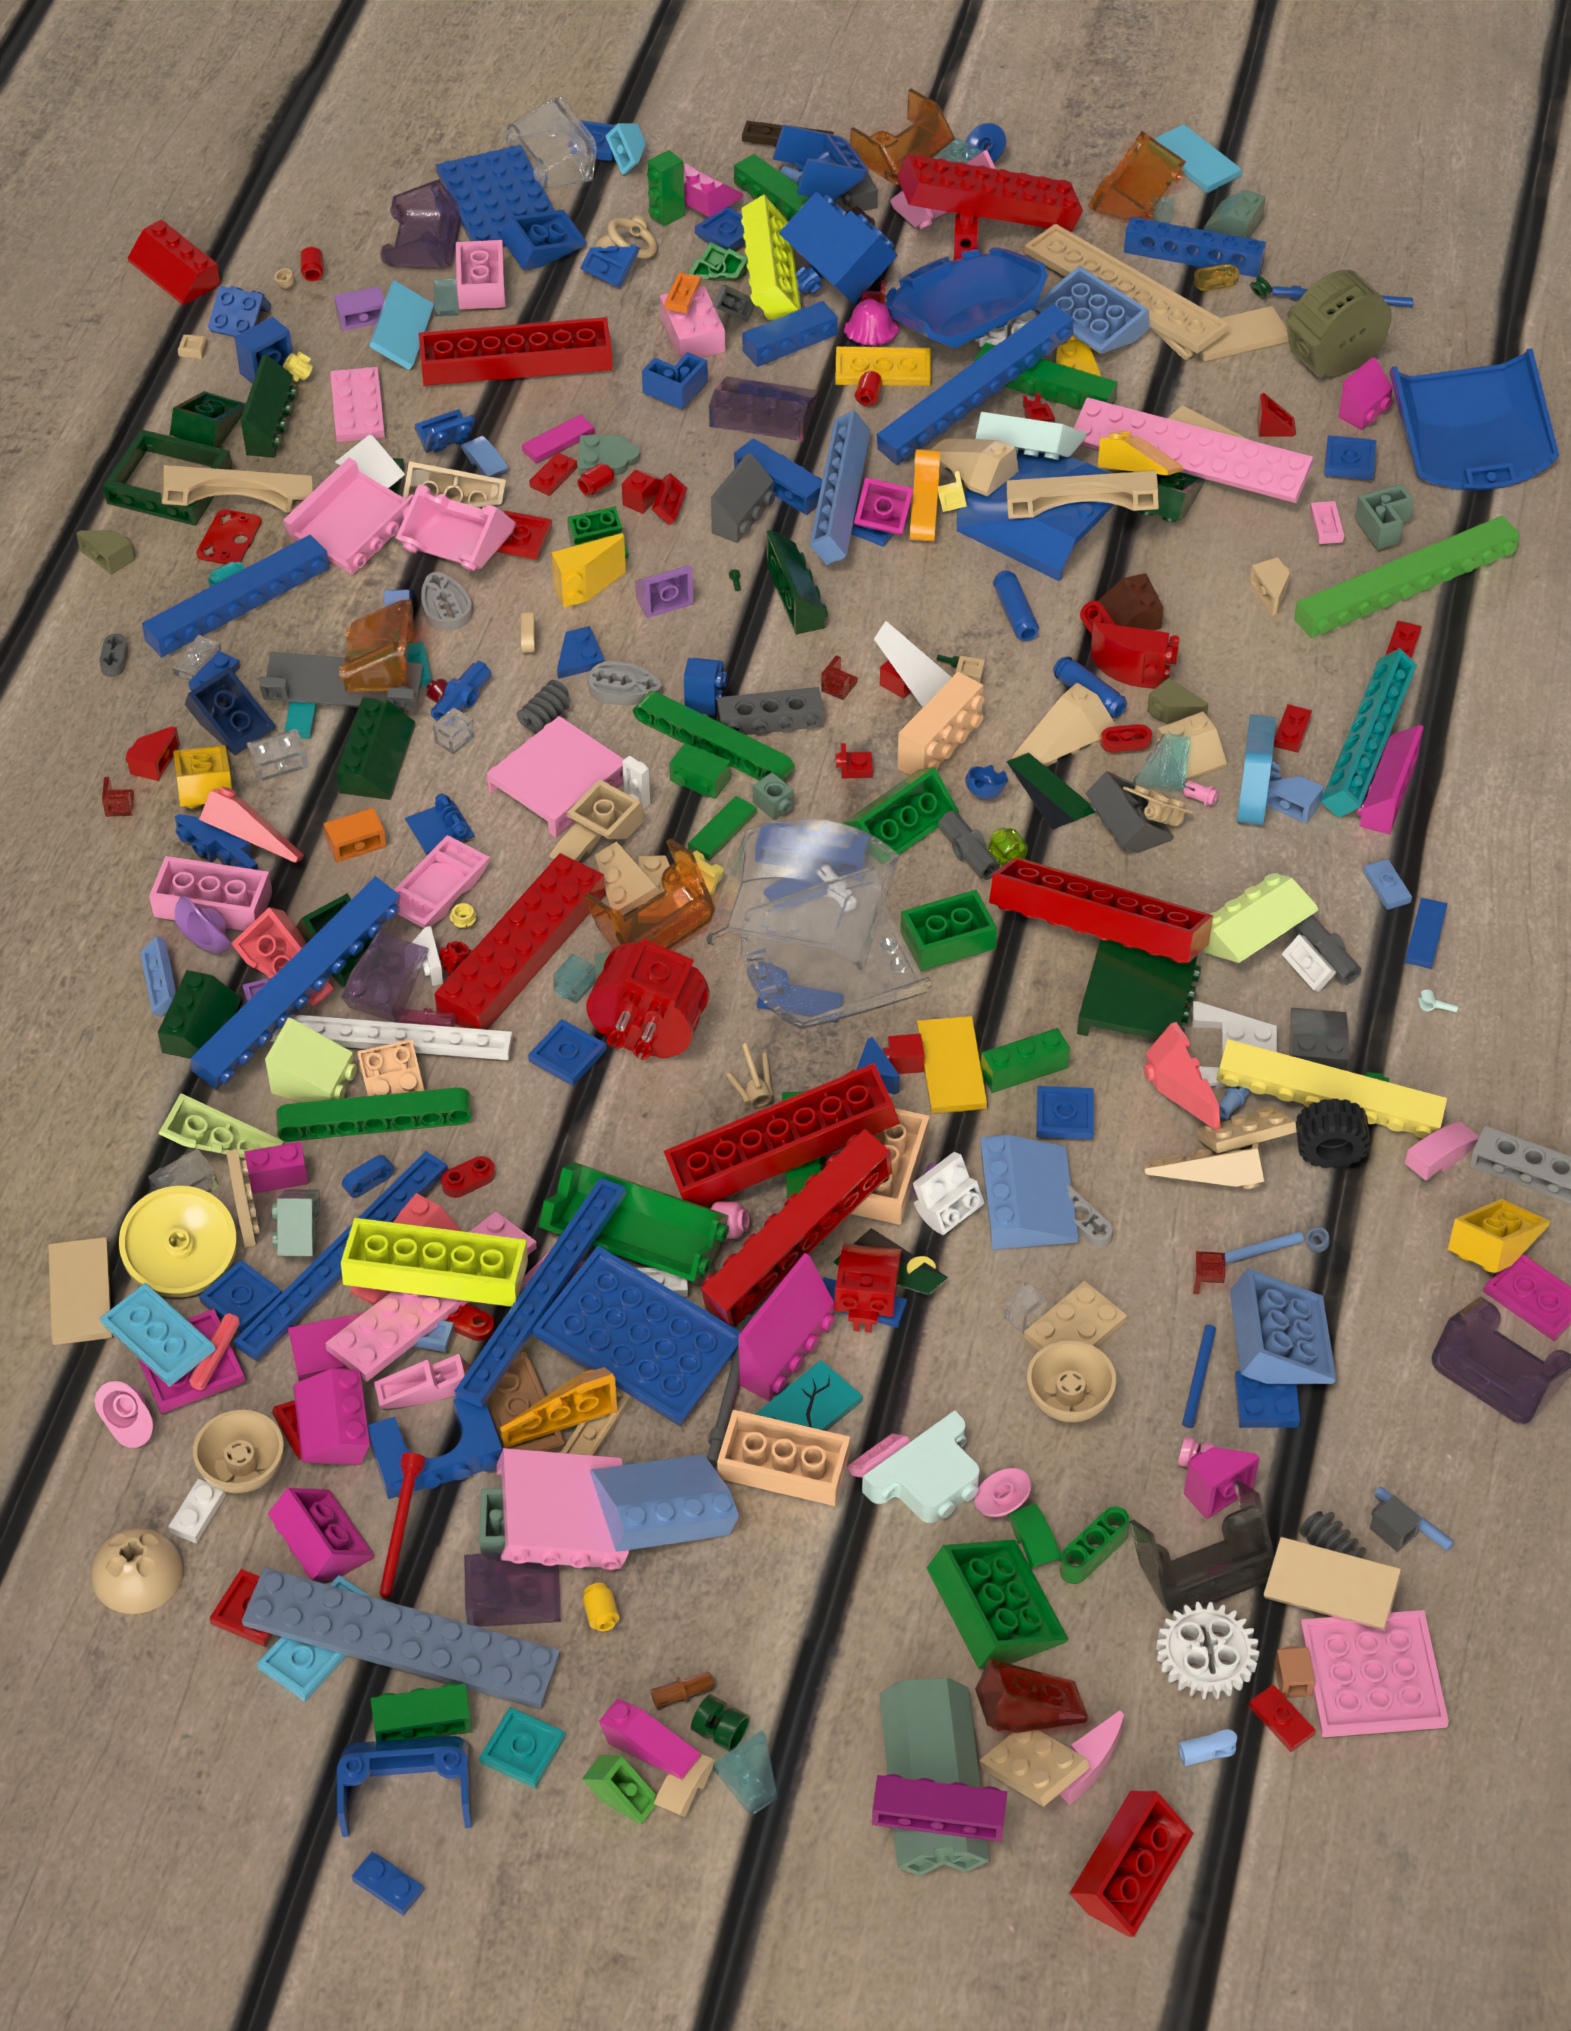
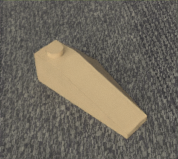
[931,439,1019,497]
[402,461,506,507]
[1011,683,1116,767]
[1145,1142,1264,1189]

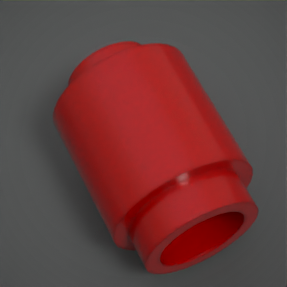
[300,247,324,282]
[855,371,883,406]
[577,463,614,496]

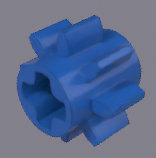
[795,266,823,294]

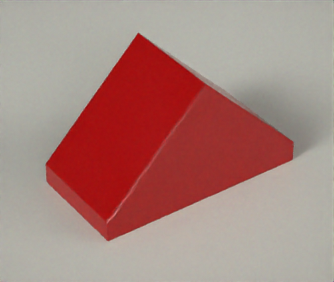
[1257,392,1296,437]

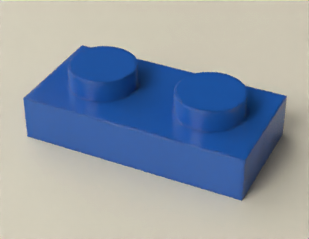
[188,651,240,690]
[351,1851,424,1916]

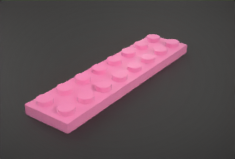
[325,1211,537,1382]

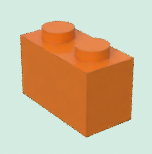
[323,808,386,863]

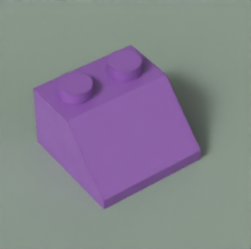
[635,565,693,618]

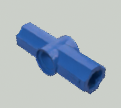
[431,660,492,727]

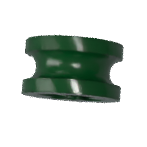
[1250,276,1273,299]

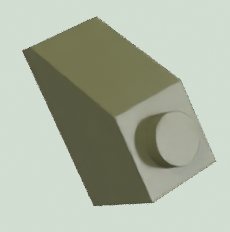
[76,530,134,575]
[1147,678,1208,724]

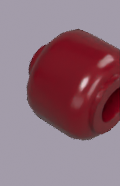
[426,678,448,703]

